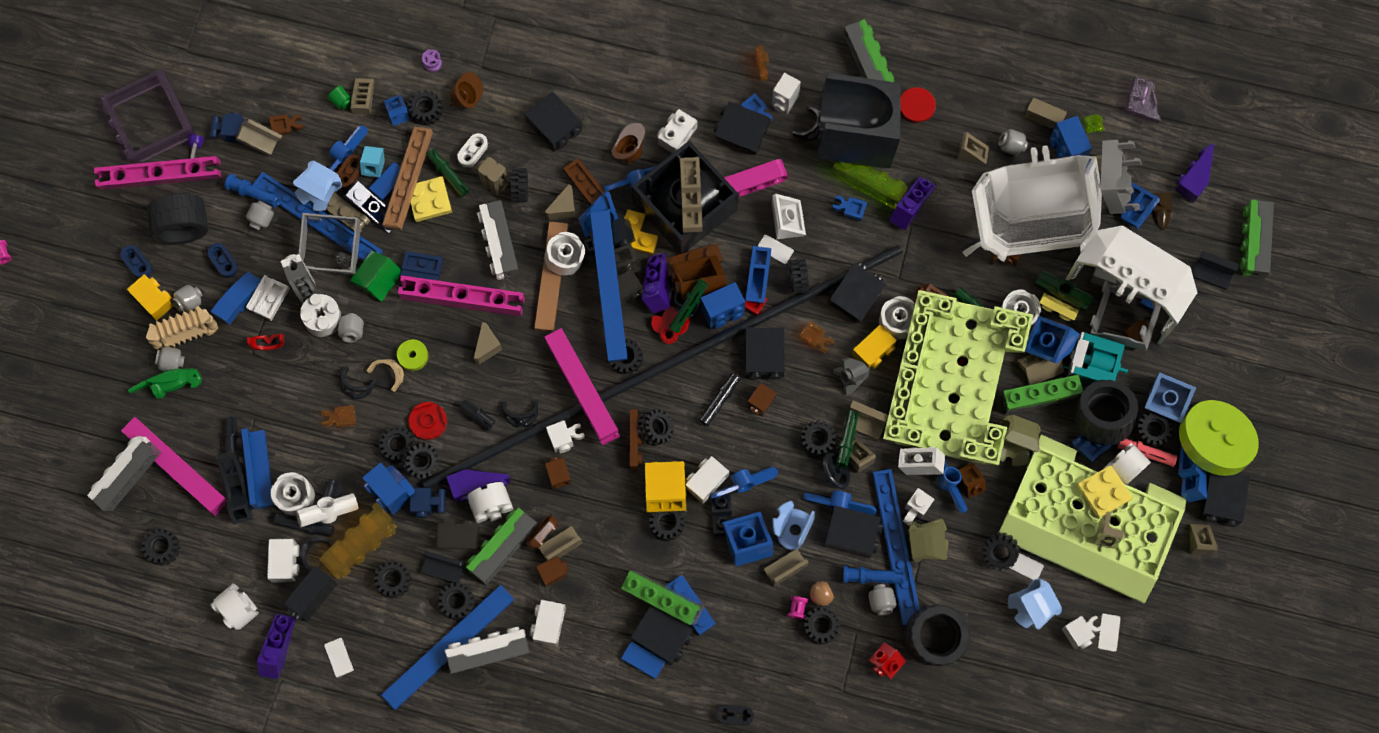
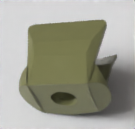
[1000,415,1041,466]
[909,518,948,563]

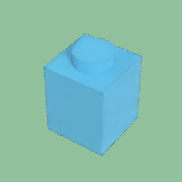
[360,146,385,177]

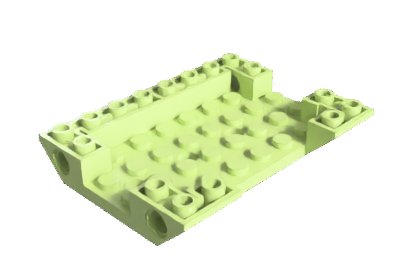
[883,290,1033,466]
[999,435,1186,604]

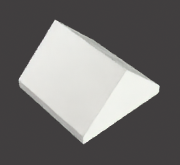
[772,194,806,239]

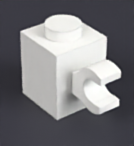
[546,421,585,453]
[903,488,934,526]
[1062,616,1103,649]

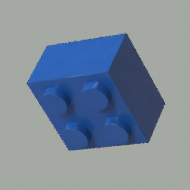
[1049,116,1092,158]
[700,282,745,329]
[363,463,410,515]

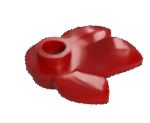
[652,306,690,344]

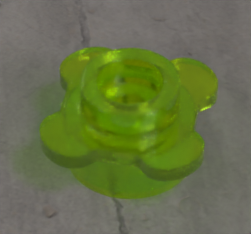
[1084,115,1104,133]

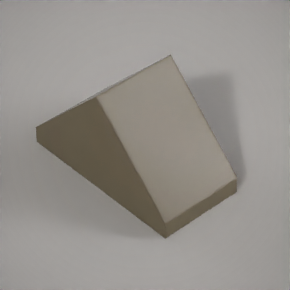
[957,132,989,164]
[545,185,575,220]
[474,322,502,364]
[849,438,876,474]
[1190,524,1217,556]

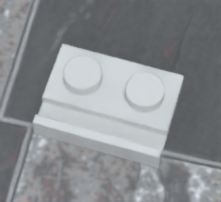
[246,275,290,321]

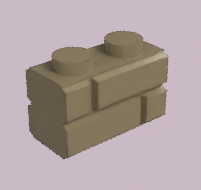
[477,157,509,196]

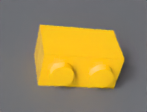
[127,274,174,321]
[852,324,897,369]

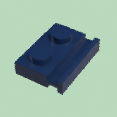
[400,251,444,281]
[1071,434,1115,464]

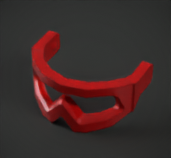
[247,334,285,351]

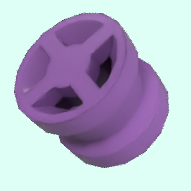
[422,49,442,72]

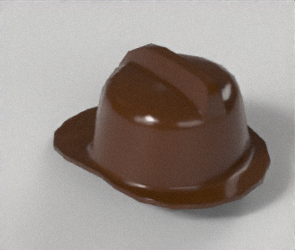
[450,72,483,109]
[612,123,645,165]

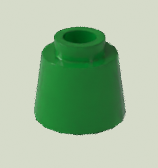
[327,85,351,110]

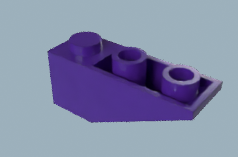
[1175,143,1214,203]
[889,177,936,230]
[642,253,671,313]
[446,470,511,503]
[257,614,295,679]

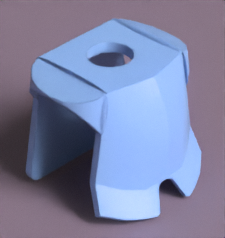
[293,161,342,211]
[773,501,814,550]
[1008,578,1062,629]

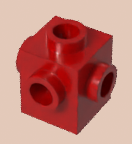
[869,643,906,679]

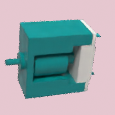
[1062,332,1128,385]

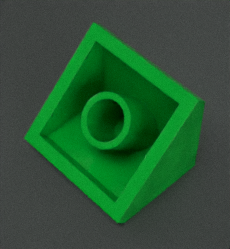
[350,251,402,303]

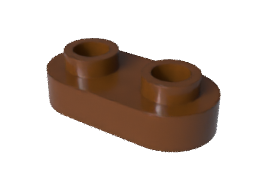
[337,154,361,190]
[525,514,558,549]

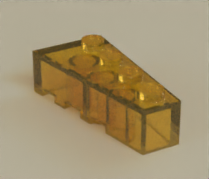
[319,502,398,579]

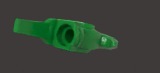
[128,368,202,399]

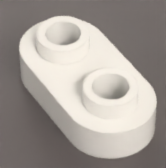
[458,133,488,168]

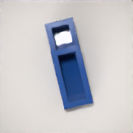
[746,246,772,303]
[211,272,261,326]
[1178,445,1207,503]

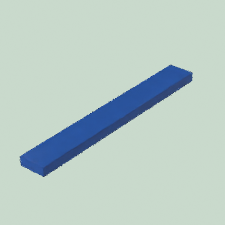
[252,172,383,262]
[590,210,627,362]
[872,469,920,626]
[382,585,514,710]

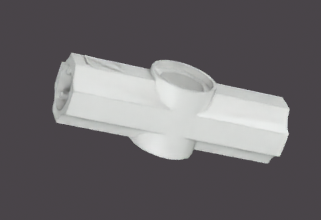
[296,494,358,527]

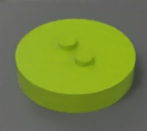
[1179,400,1259,476]

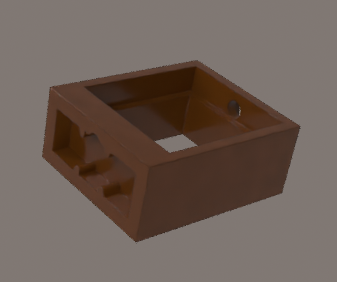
[670,255,727,300]

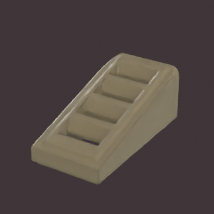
[351,78,374,114]

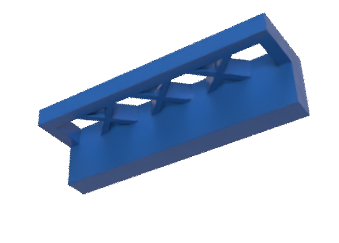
[241,428,274,510]

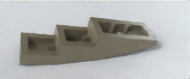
[680,157,702,232]

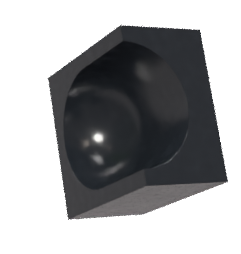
[816,72,901,169]
[632,141,739,254]

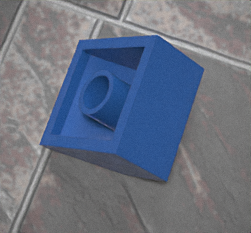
[1025,316,1080,364]
[723,512,773,567]

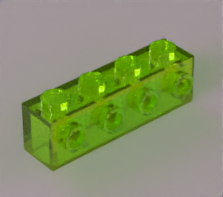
[832,161,908,209]

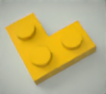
[625,209,658,255]

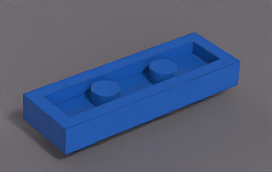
[666,575,716,636]

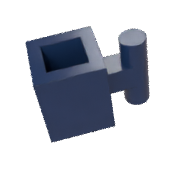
[210,113,245,143]
[410,488,445,518]

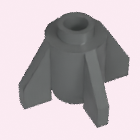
[833,357,869,395]

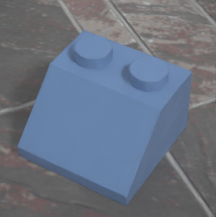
[1145,372,1196,423]

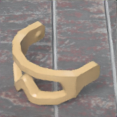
[367,359,404,392]

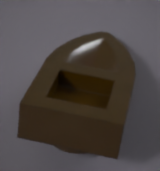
[1152,193,1172,230]

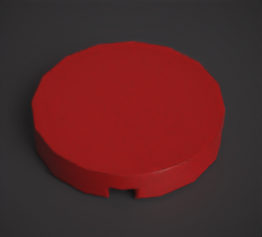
[900,87,936,124]
[408,402,447,440]

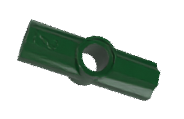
[1034,270,1093,312]

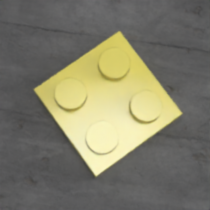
[411,176,452,222]
[1039,292,1078,321]
[1077,465,1133,519]

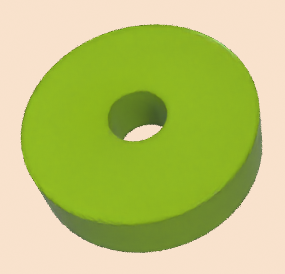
[397,340,428,371]

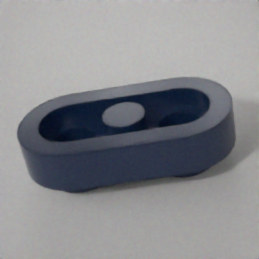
[208,243,238,278]
[121,245,152,278]

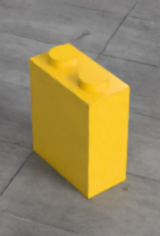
[645,461,686,512]

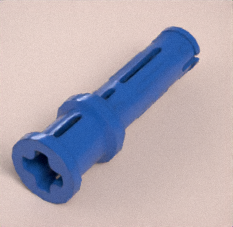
[224,174,280,208]
[844,566,904,585]

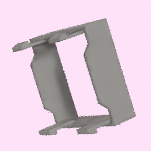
[1100,140,1142,214]
[299,213,360,275]
[1090,281,1161,350]

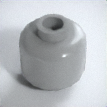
[998,129,1028,156]
[246,201,274,230]
[172,285,202,313]
[338,313,364,343]
[155,346,185,371]
[868,584,896,615]

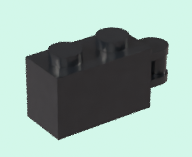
[583,217,636,256]

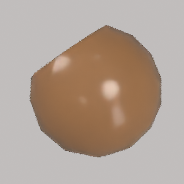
[810,581,834,606]

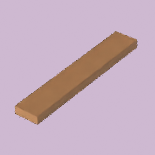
[382,127,433,230]
[535,222,568,332]

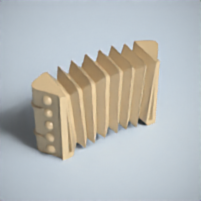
[146,306,218,350]

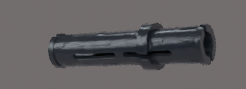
[699,373,741,427]
[274,513,335,537]

